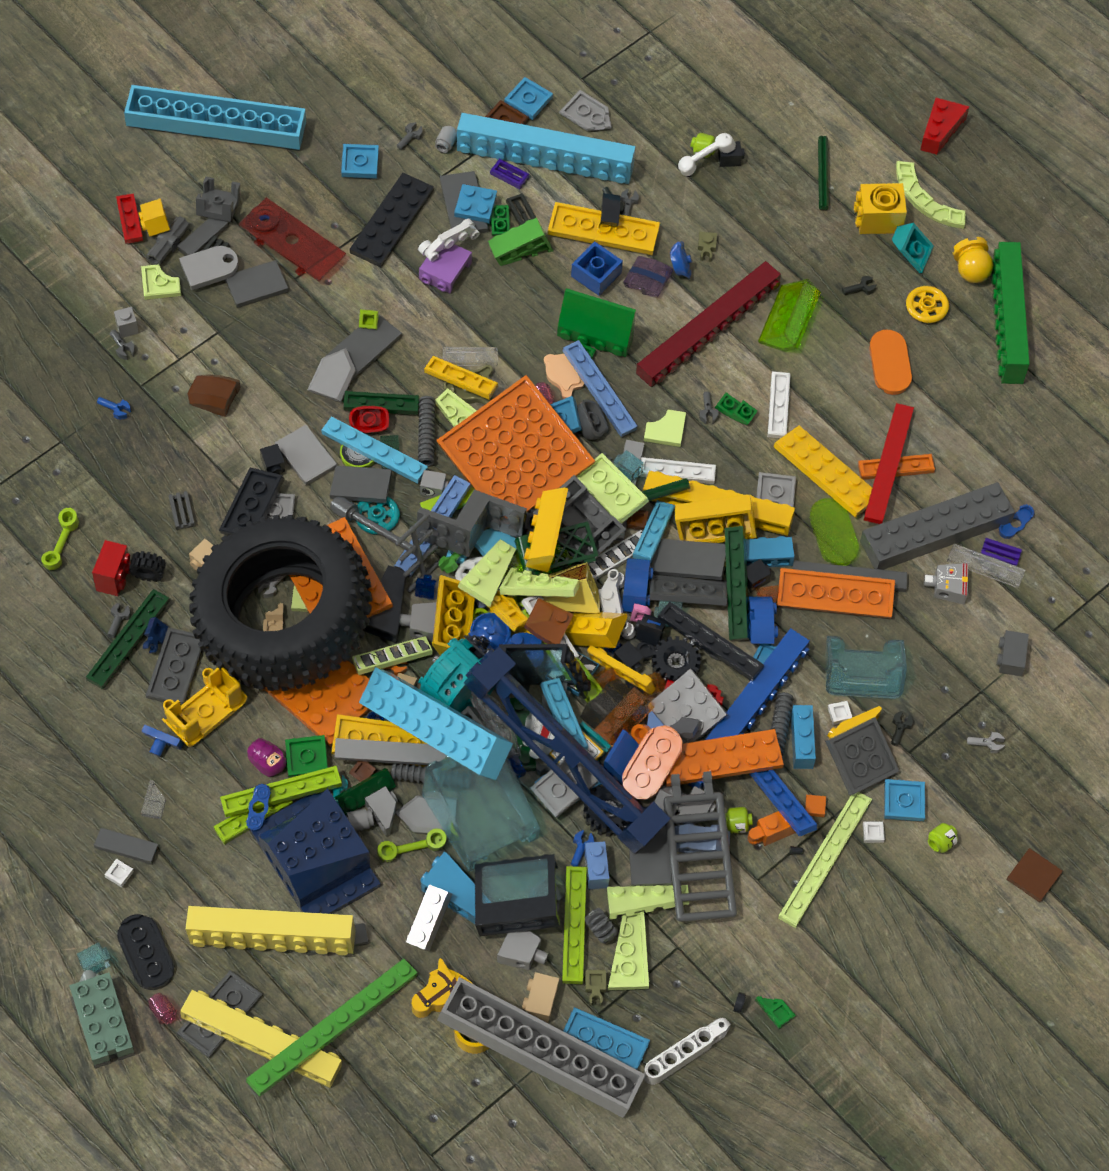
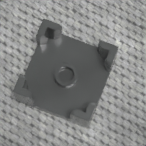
[196,176,240,222]

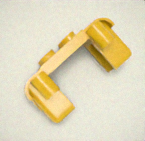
[162,667,248,747]

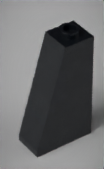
[363,565,406,643]

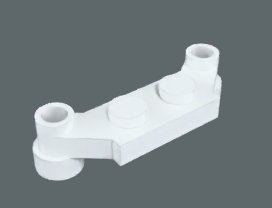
[418,218,480,262]
[598,569,636,639]

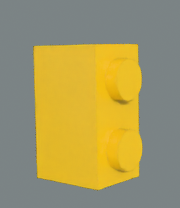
[139,198,170,237]

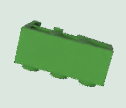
[488,218,553,266]

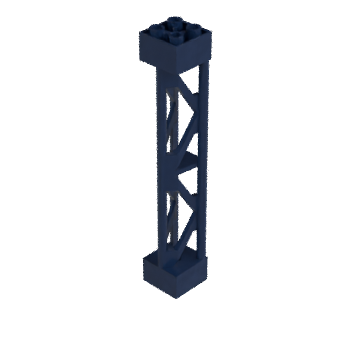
[464,647,671,853]

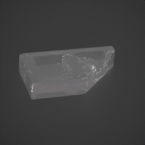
[141,780,166,819]

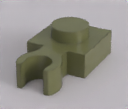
[698,231,717,262]
[585,970,606,1006]

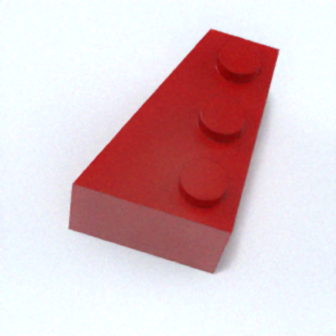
[920,98,970,155]

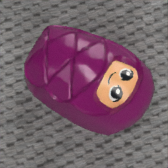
[247,738,287,777]

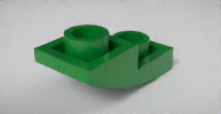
[491,205,510,236]
[715,392,758,425]

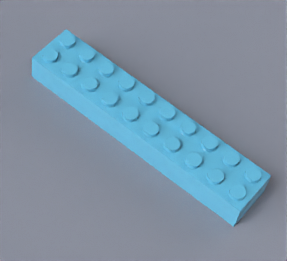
[124,85,306,150]
[457,113,635,184]
[359,667,513,780]

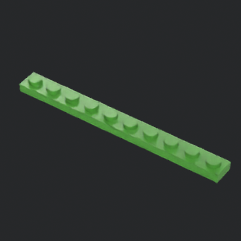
[246,959,418,1097]

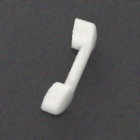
[678,133,736,176]

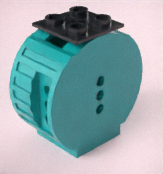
[418,635,496,713]

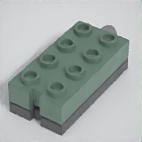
[69,970,135,1069]

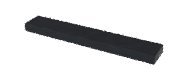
[658,601,764,681]

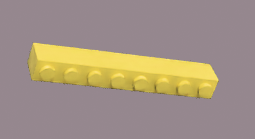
[180,990,342,1088]

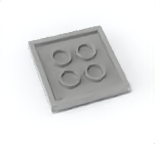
[646,669,728,744]

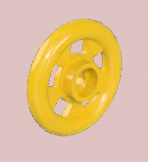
[906,286,949,323]

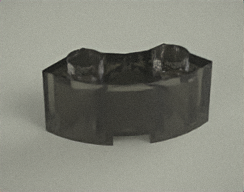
[580,678,635,732]

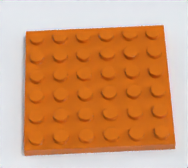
[437,375,595,519]

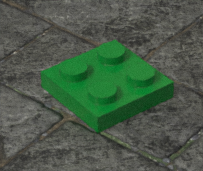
[285,735,328,778]

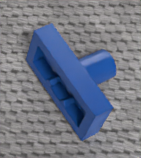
[141,724,184,757]

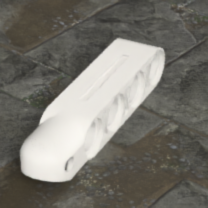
[644,1018,731,1085]

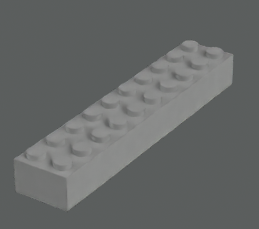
[437,977,645,1118]

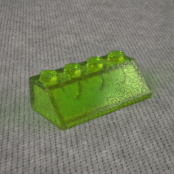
[758,279,821,352]

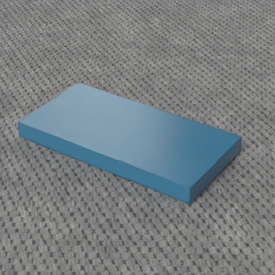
[563,1007,650,1070]

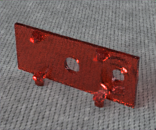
[239,197,346,282]

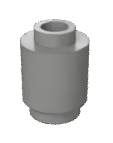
[435,126,457,153]
[347,809,374,831]

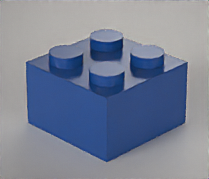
[571,241,623,296]

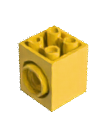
[854,183,907,234]

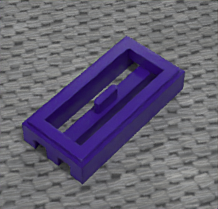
[490,158,530,190]
[980,538,1022,568]

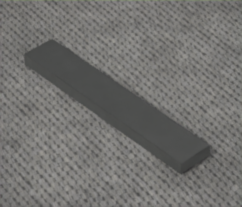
[793,561,907,592]

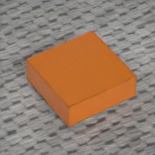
[805,794,826,817]

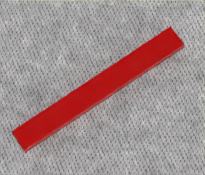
[864,403,914,524]

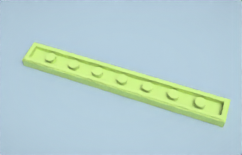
[778,792,872,928]

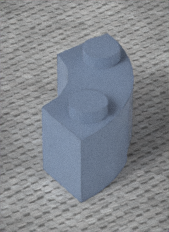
[674,822,730,853]

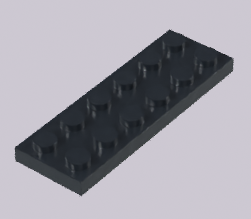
[350,173,434,268]

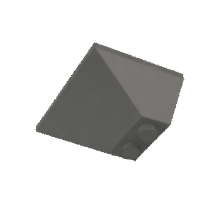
[532,475,626,564]

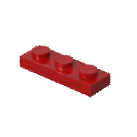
[116,193,143,244]

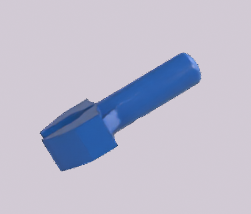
[97,397,131,420]
[571,830,594,867]

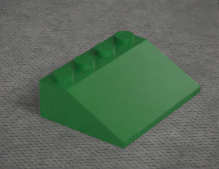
[557,288,636,357]

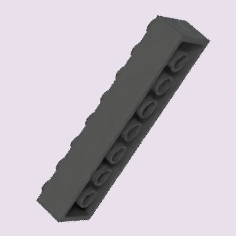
[860,482,1015,570]

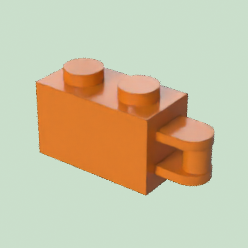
[747,811,796,846]

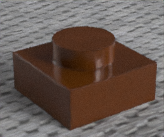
[626,510,649,531]
[349,761,378,782]

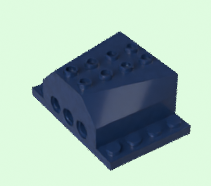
[250,788,381,914]

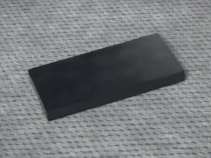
[219,467,285,535]

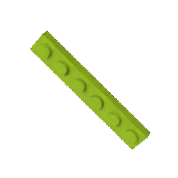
[220,766,342,818]
[562,866,587,984]

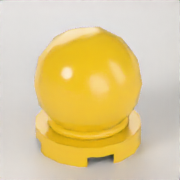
[952,237,993,283]

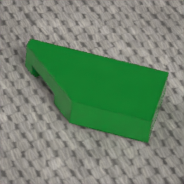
[755,996,796,1029]

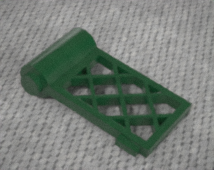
[514,521,599,576]

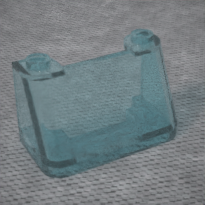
[825,636,907,699]

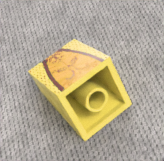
[542,562,600,613]

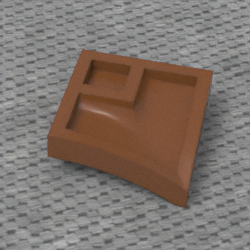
[524,598,574,644]

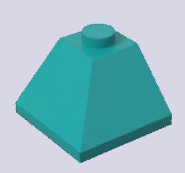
[892,223,934,273]

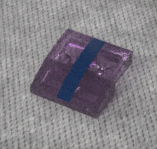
[623,256,673,297]

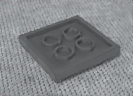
[825,717,899,795]

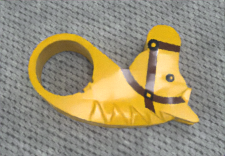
[412,958,489,1054]

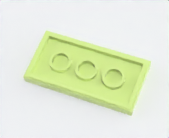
[577,453,649,524]

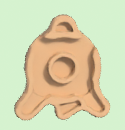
[544,354,584,399]

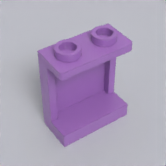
[419,244,472,293]

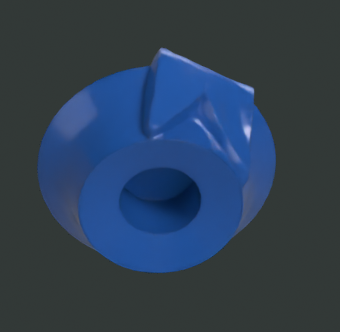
[670,241,692,279]
[468,613,511,649]

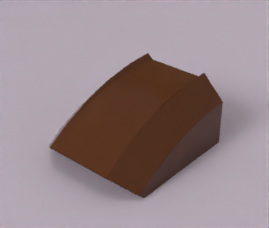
[187,374,241,417]

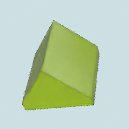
[359,309,379,329]

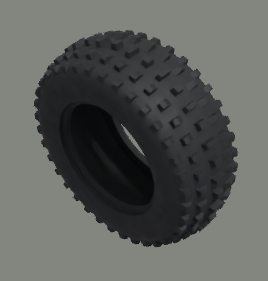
[189,515,372,691]

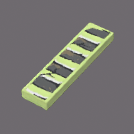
[352,636,432,675]

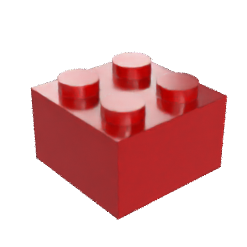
[92,540,131,596]

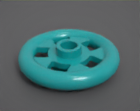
[355,497,400,535]

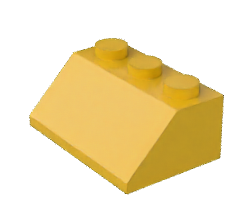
[565,612,628,648]

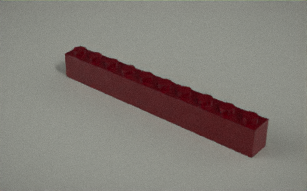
[636,261,781,387]

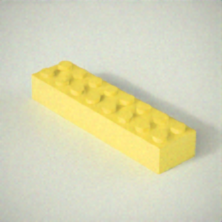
[185,906,356,955]

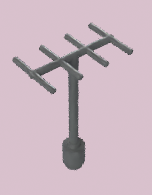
[330,497,439,592]

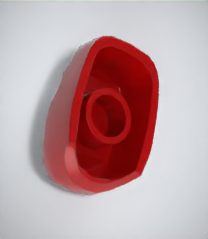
[349,406,389,433]

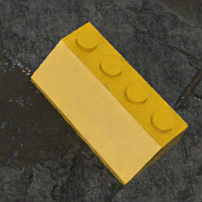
[524,487,568,572]
[675,495,757,543]
[432,575,475,656]

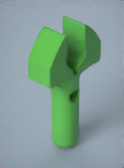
[439,552,461,574]

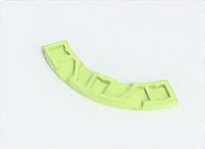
[896,161,965,229]

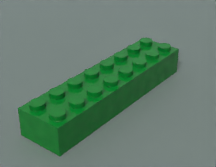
[991,242,1029,384]

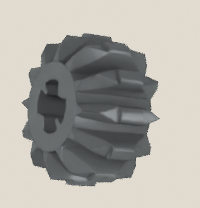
[585,908,617,944]

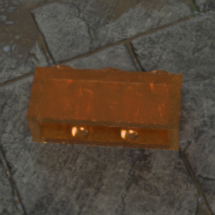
[594,687,654,748]

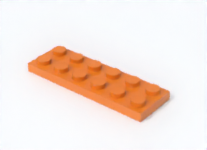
[777,568,895,619]
[665,729,784,787]

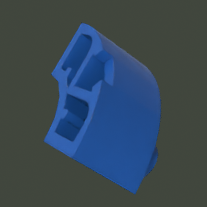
[622,558,653,612]
[748,597,778,644]

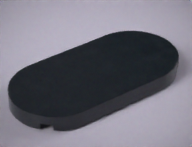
[117,914,174,990]

